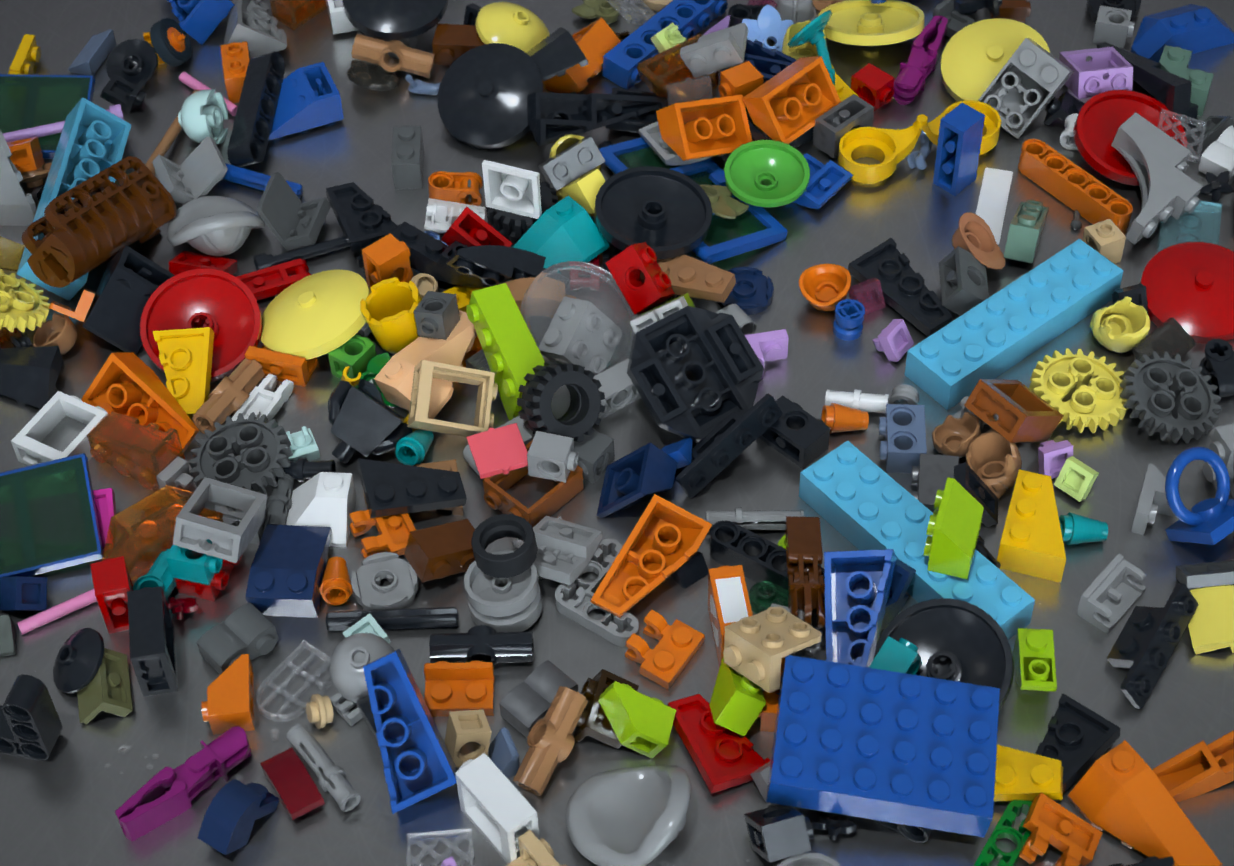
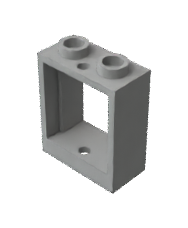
[173,477,268,563]

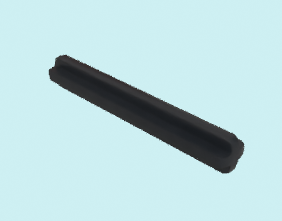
[325,607,459,631]

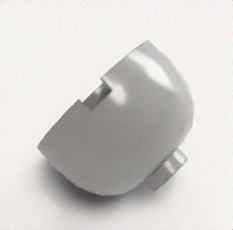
[330,633,394,703]

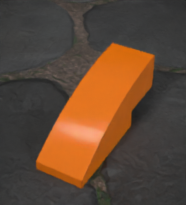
[1152,730,1234,803]

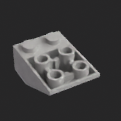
[978,38,1074,139]

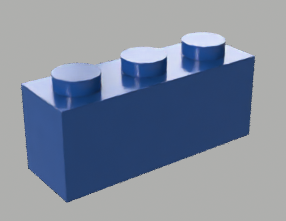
[933,103,985,196]

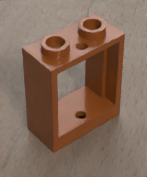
[964,379,1064,443]
[483,439,584,528]

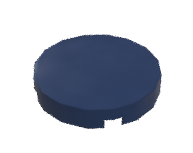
[717,266,774,315]

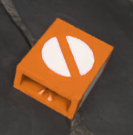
[708,565,753,668]

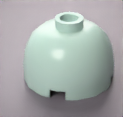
[178,89,228,145]

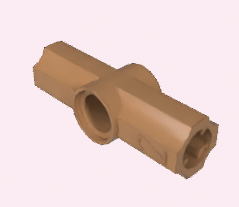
[351,34,435,78]
[192,358,265,434]
[513,686,588,796]

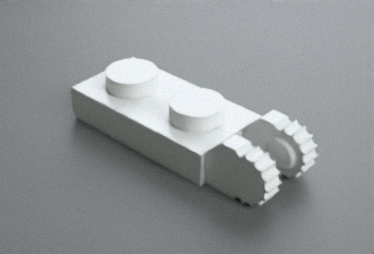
[231,373,294,421]

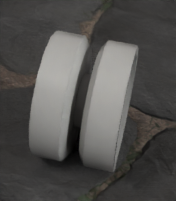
[464,549,543,632]

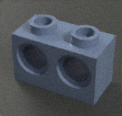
[879,404,927,473]

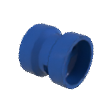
[833,299,865,341]

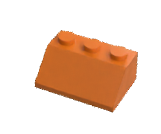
[544,17,621,94]
[742,56,841,144]
[656,94,752,161]

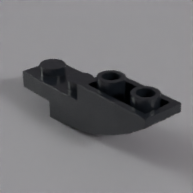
[391,222,490,287]
[446,245,569,291]

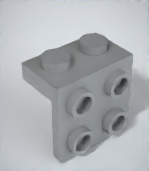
[680,23,748,78]
[152,136,227,205]
[538,297,622,375]

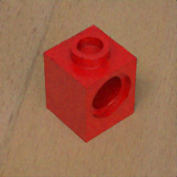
[851,63,895,111]

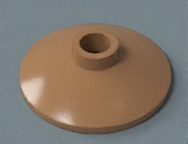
[19,162,52,188]

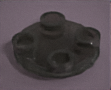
[347,60,399,91]

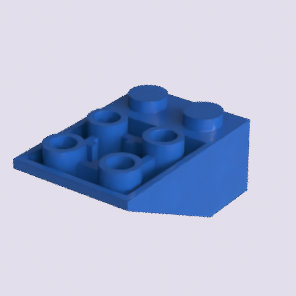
[269,62,344,140]

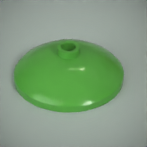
[724,140,810,207]

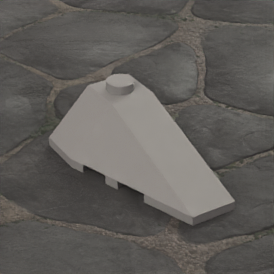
[0,129,37,226]

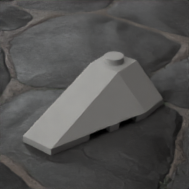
[225,0,287,59]

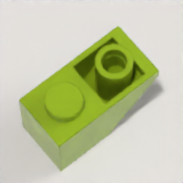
[1013,628,1057,692]
[709,657,766,736]
[598,681,676,759]

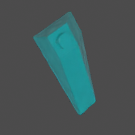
[506,196,610,282]

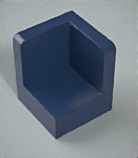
[0,576,47,611]

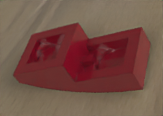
[260,747,325,820]

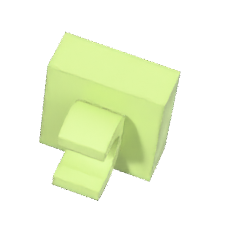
[650,23,688,61]
[1054,456,1099,502]

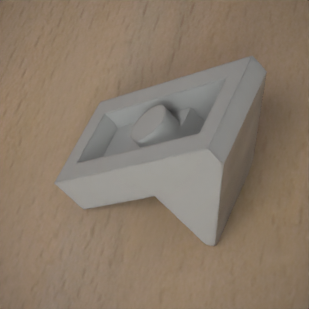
[1131,464,1181,535]

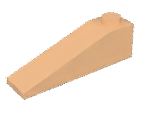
[374,310,477,419]

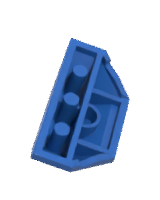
[1131,4,1234,63]

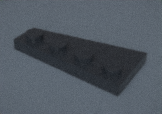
[848,237,953,337]

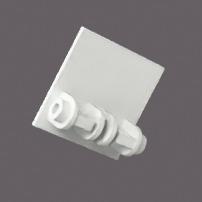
[424,198,485,234]

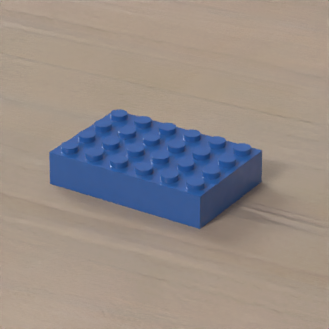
[766,655,1000,838]

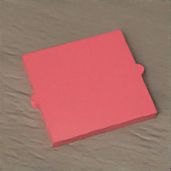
[466,423,528,479]

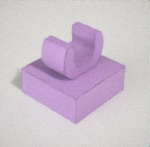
[872,319,914,362]
[1038,440,1073,479]

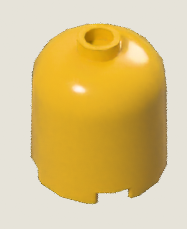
[360,277,422,354]

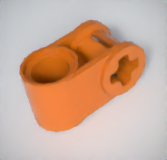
[428,171,483,206]

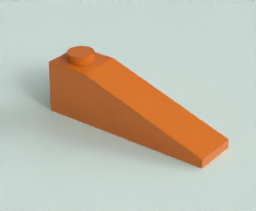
[81,352,199,455]

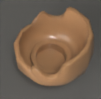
[32,313,77,356]
[932,412,981,458]

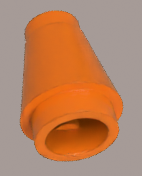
[821,403,869,434]
[319,557,353,605]

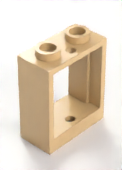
[407,360,498,437]

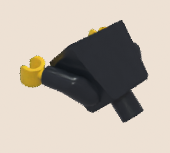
[328,366,418,464]

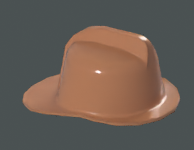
[952,212,1005,270]

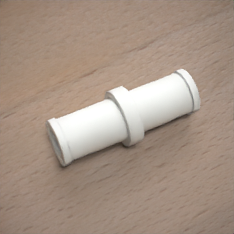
[825,389,889,414]

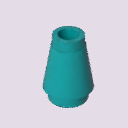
[395,429,434,466]
[1059,512,1108,545]

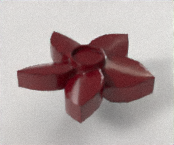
[167,597,198,620]

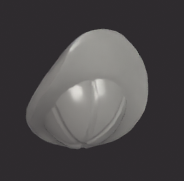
[167,196,266,256]
[566,765,691,866]

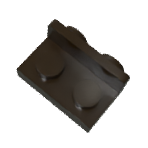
[574,669,639,749]

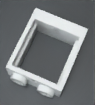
[11,391,114,484]
[455,753,540,864]

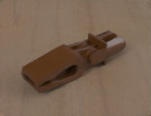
[785,516,825,629]

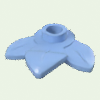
[742,5,794,53]

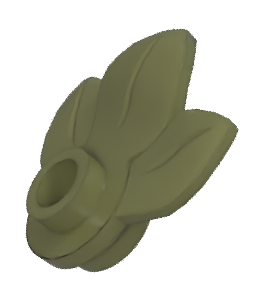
[572,0,621,24]
[700,184,749,219]

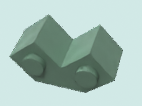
[1159,45,1214,116]

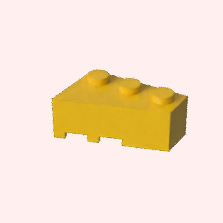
[997,469,1066,583]

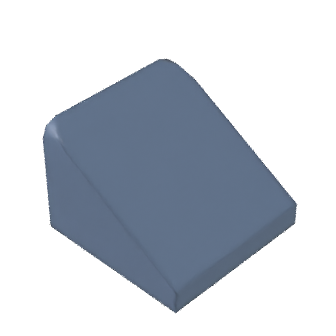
[488,727,520,778]

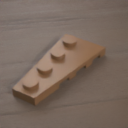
[640,254,736,303]

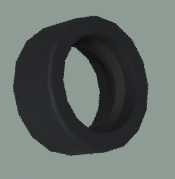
[471,514,538,578]

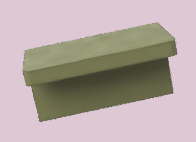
[77,648,133,724]

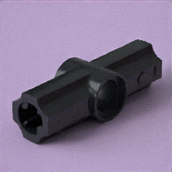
[429,625,534,667]

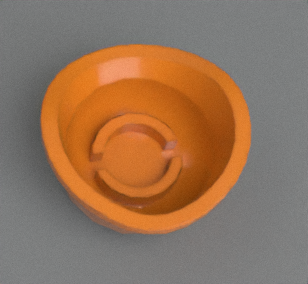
[799,264,851,312]

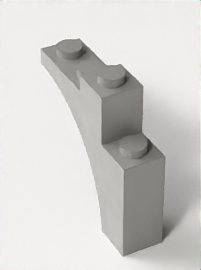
[1111,112,1203,245]

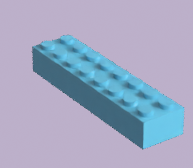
[16,97,132,301]
[905,239,1124,411]
[799,440,1035,640]

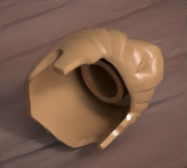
[966,429,1022,499]

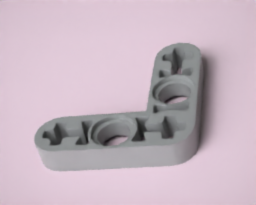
[555,539,639,647]

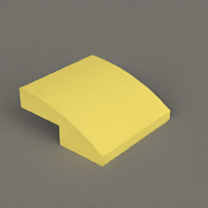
[1188,585,1234,655]

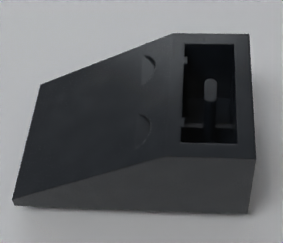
[82,245,175,355]

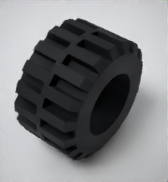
[486,179,558,247]
[517,361,605,442]

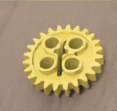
[0,269,50,333]
[1029,348,1128,433]

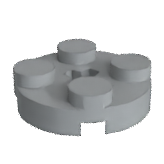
[351,552,419,610]

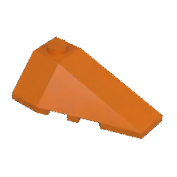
[590,494,712,618]
[1068,740,1222,866]

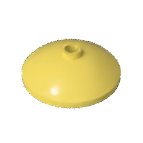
[475,2,550,53]

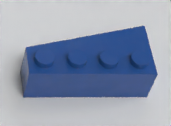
[167,0,235,45]
[824,549,897,668]
[363,649,458,814]

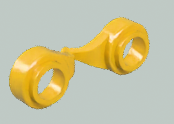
[838,100,1001,184]

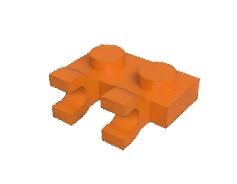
[349,506,416,559]
[625,609,705,690]
[1019,793,1103,866]

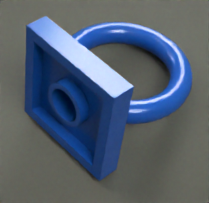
[1165,447,1234,545]

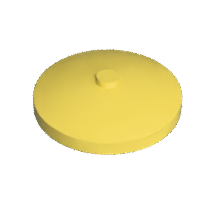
[818,0,925,46]
[941,18,1050,102]
[260,269,372,360]

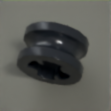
[11,332,33,348]

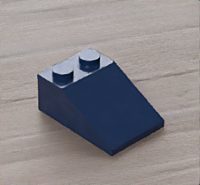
[245,524,332,618]

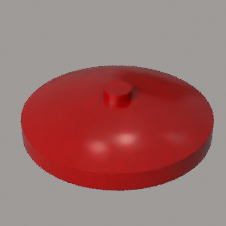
[1074,90,1187,186]
[1140,242,1234,344]
[140,268,262,383]

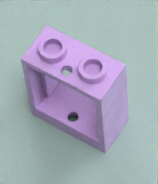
[1059,47,1133,99]

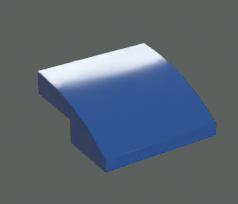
[793,153,853,209]

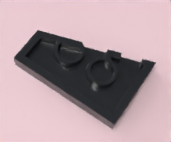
[326,182,401,251]
[357,458,467,518]
[1035,693,1120,801]

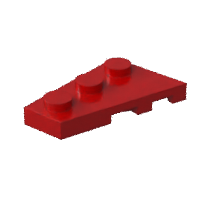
[667,694,771,794]

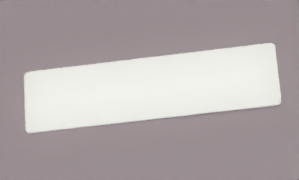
[976,168,1013,245]

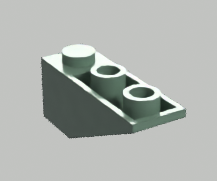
[1003,200,1049,263]

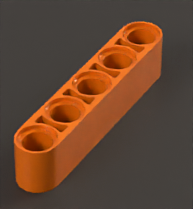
[1018,139,1133,235]

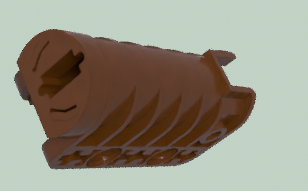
[22,156,177,288]

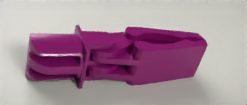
[893,15,948,105]
[115,726,251,842]

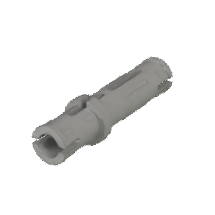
[705,507,804,530]
[286,723,361,811]

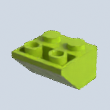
[923,477,984,579]

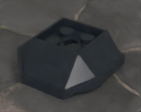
[627,306,764,443]

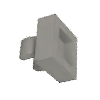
[156,456,196,502]

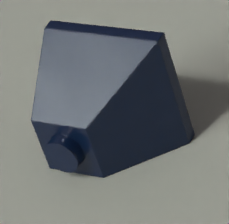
[597,442,677,518]

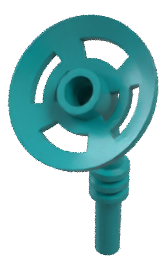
[787,10,835,86]

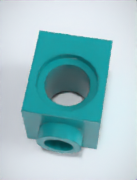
[166,539,223,585]
[869,636,923,675]

